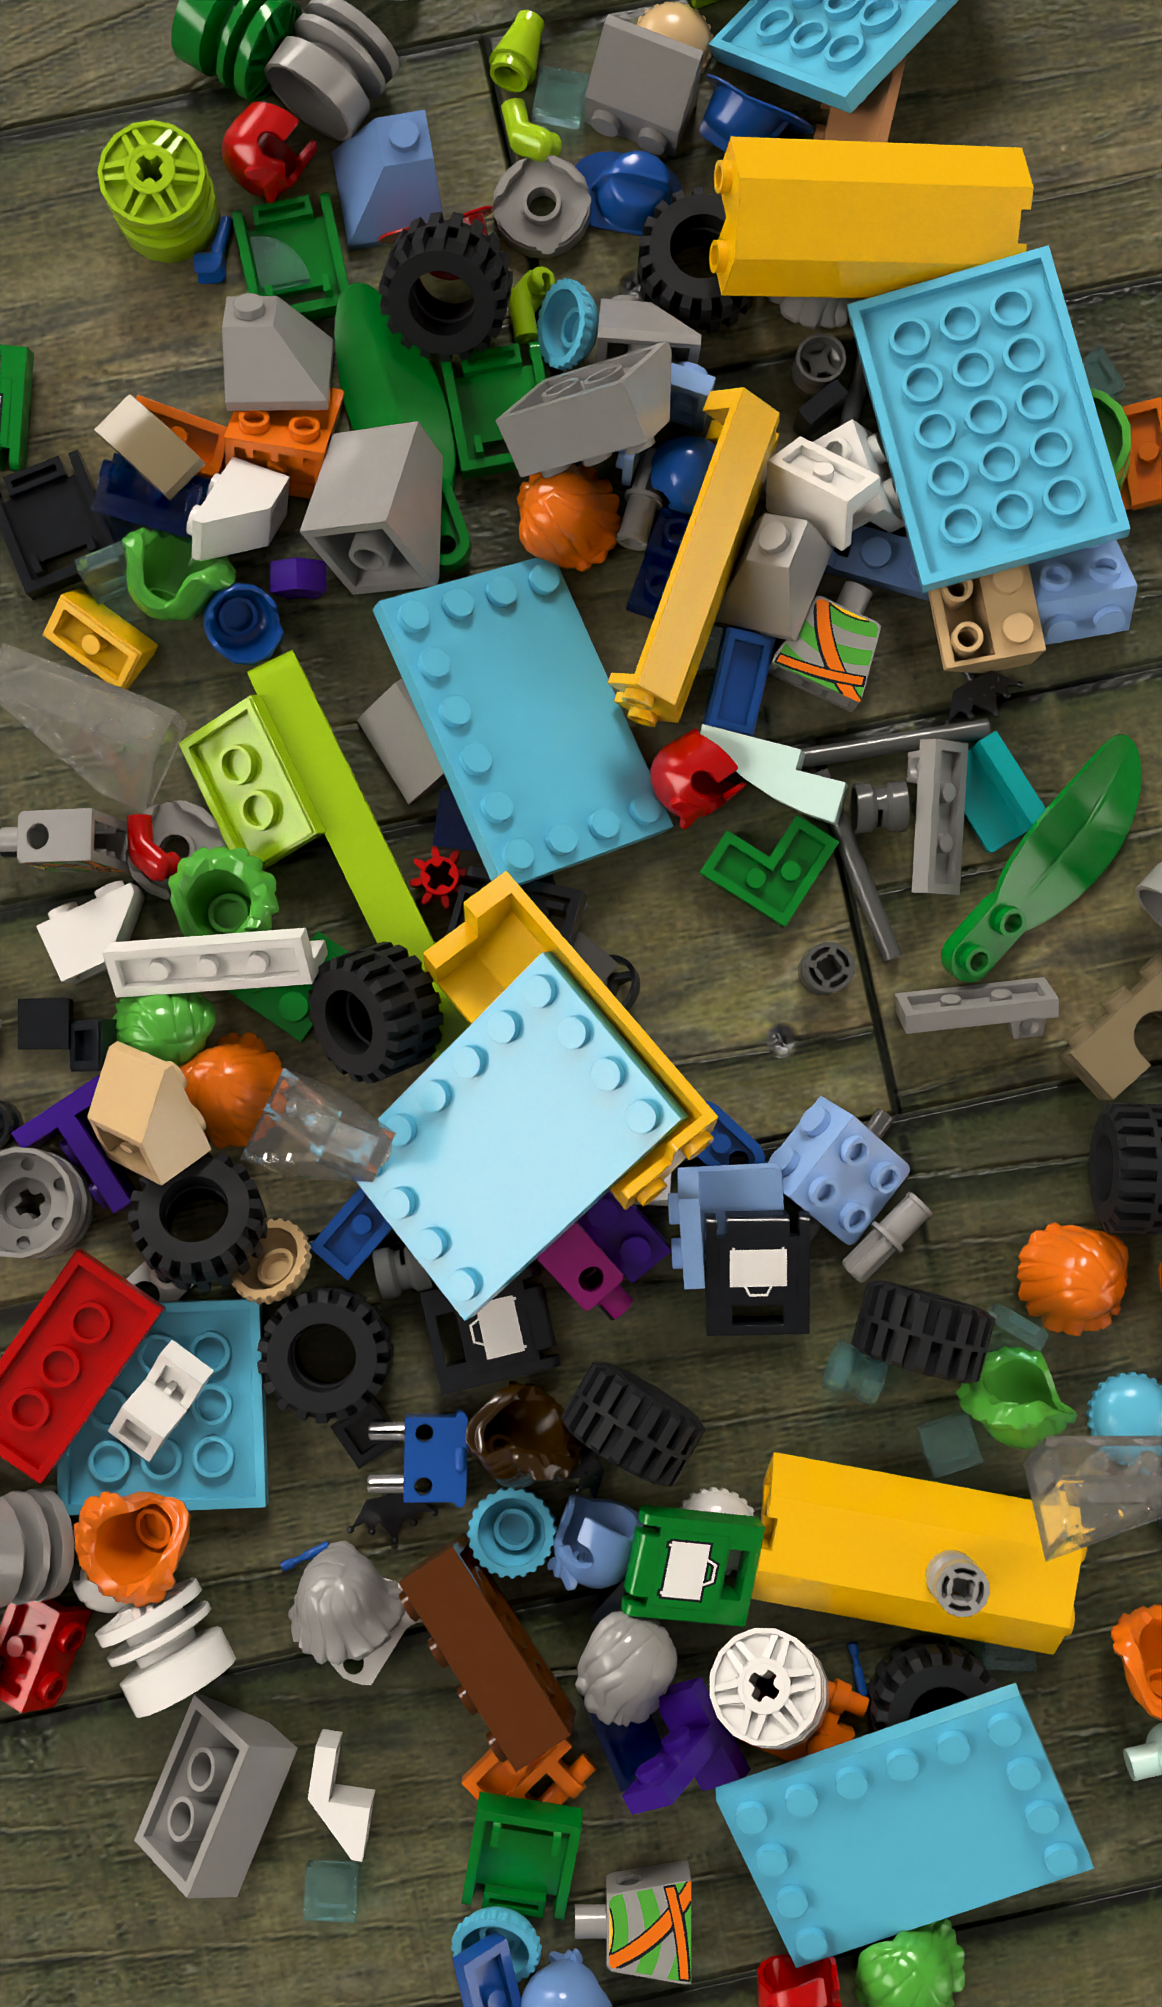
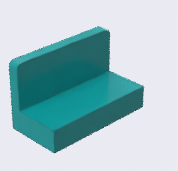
[964,731,1046,854]

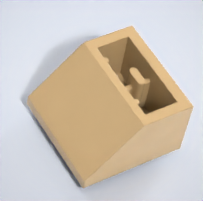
[928,564,1046,673]
[87,1041,212,1186]

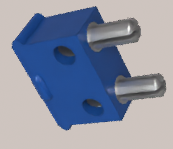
[367,1408,468,1508]

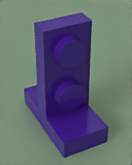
[12,1075,137,1213]
[577,1191,672,1283]
[622,1677,751,1815]

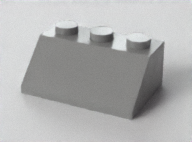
[496,341,672,478]
[134,1694,298,1898]

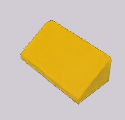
[42,589,158,693]

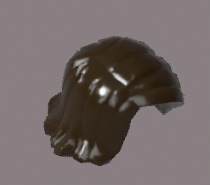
[465,1381,582,1488]

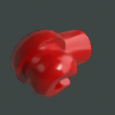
[126,814,181,882]

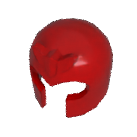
[221,102,318,204]
[650,728,747,829]
[757,1954,842,2007]

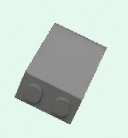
[300,421,443,595]

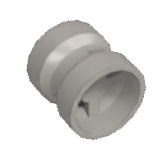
[926,1550,990,1617]

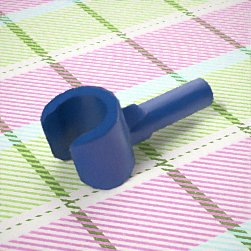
[194,215,233,284]

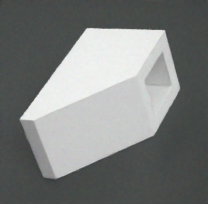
[186,457,290,561]
[36,881,146,985]

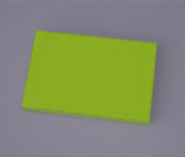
[178,695,326,871]

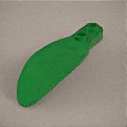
[334,282,472,572]
[941,734,1141,983]

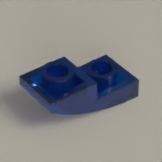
[626,507,690,620]

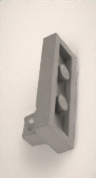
[906,739,968,895]
[895,977,1059,1039]

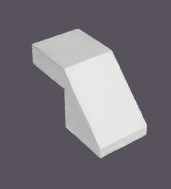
[108,1340,214,1462]
[308,1729,375,1862]

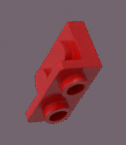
[0,1599,92,1713]

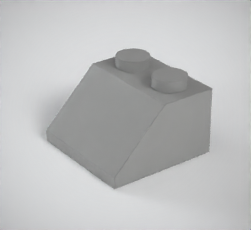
[584,14,704,158]
[357,679,448,806]

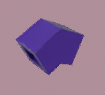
[270,557,327,600]

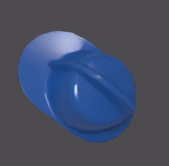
[699,74,815,153]
[575,150,683,236]

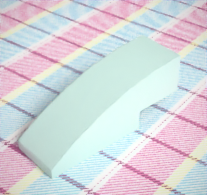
[700,724,849,826]

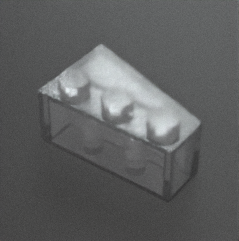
[240,1067,396,1182]
[1023,1436,1162,1562]

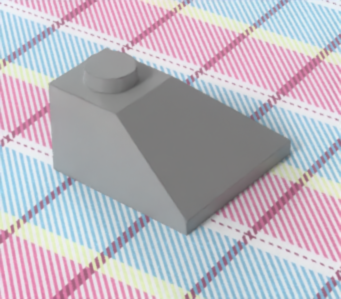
[222,293,334,411]
[596,295,702,365]
[714,513,833,642]

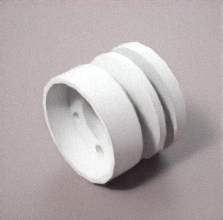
[95,1577,236,1718]
[710,1628,829,1750]

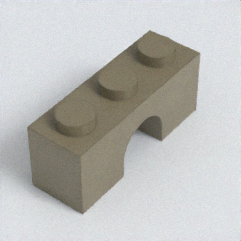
[1058,952,1162,1100]

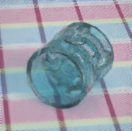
[822,1339,889,1406]

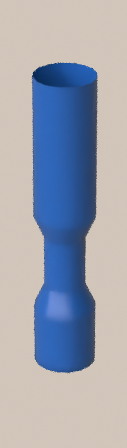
[280,1541,329,1572]
[847,1641,868,1696]

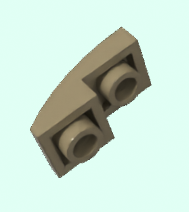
[94,394,205,500]

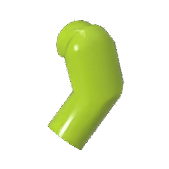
[501,98,562,162]
[508,266,555,344]

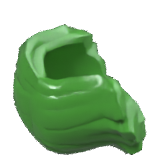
[122,526,236,622]
[168,845,279,937]
[112,992,216,1066]
[956,1346,1078,1449]
[854,1918,965,2007]

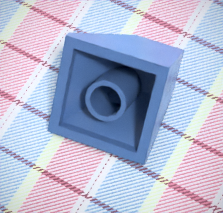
[332,110,444,251]

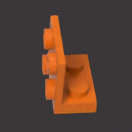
[224,388,344,499]

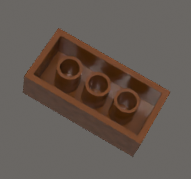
[399,1533,576,1772]

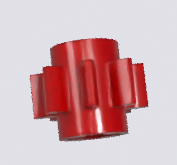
[409,846,467,911]

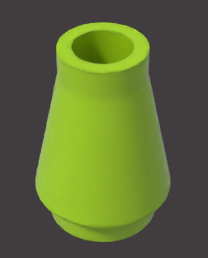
[489,10,545,92]

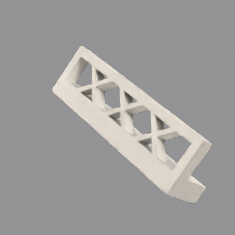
[102,928,328,998]

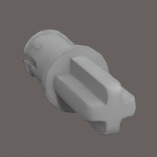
[616,448,664,551]
[842,1191,933,1283]

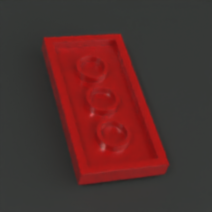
[0,1248,166,1484]

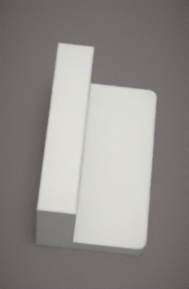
[766,436,881,551]

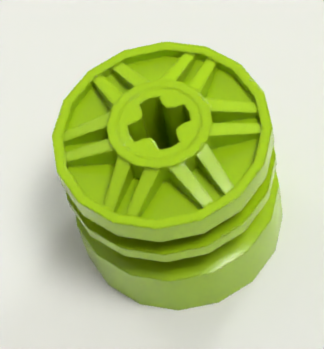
[97,120,221,263]

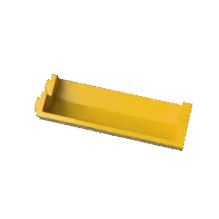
[709,136,1034,298]
[608,387,779,727]
[423,871,718,1210]
[751,1452,1088,1655]

